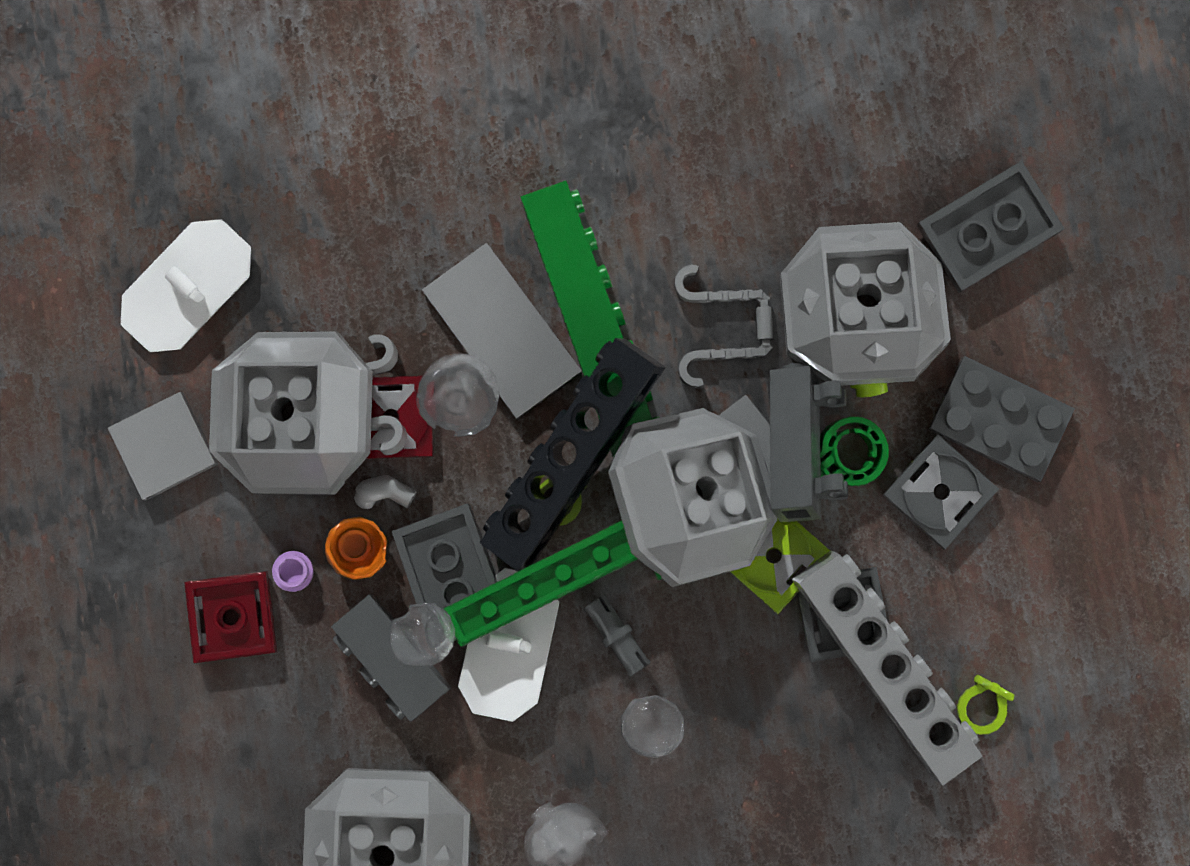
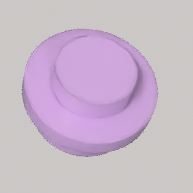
[272,551,314,592]

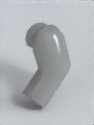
[354,475,417,509]

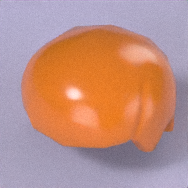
[325,516,387,580]

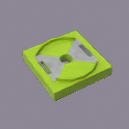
[730,519,830,615]

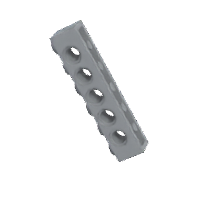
[792,550,983,786]

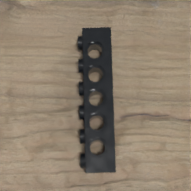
[480,338,666,572]

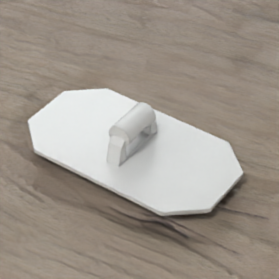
[121,219,251,352]
[458,568,560,722]

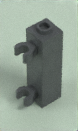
[770,363,848,522]

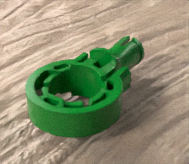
[820,417,889,486]

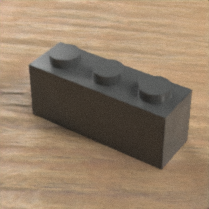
[331,594,452,722]

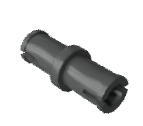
[584,595,651,677]

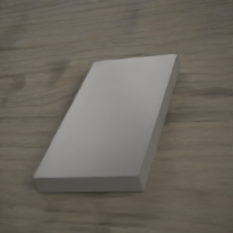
[422,242,582,420]

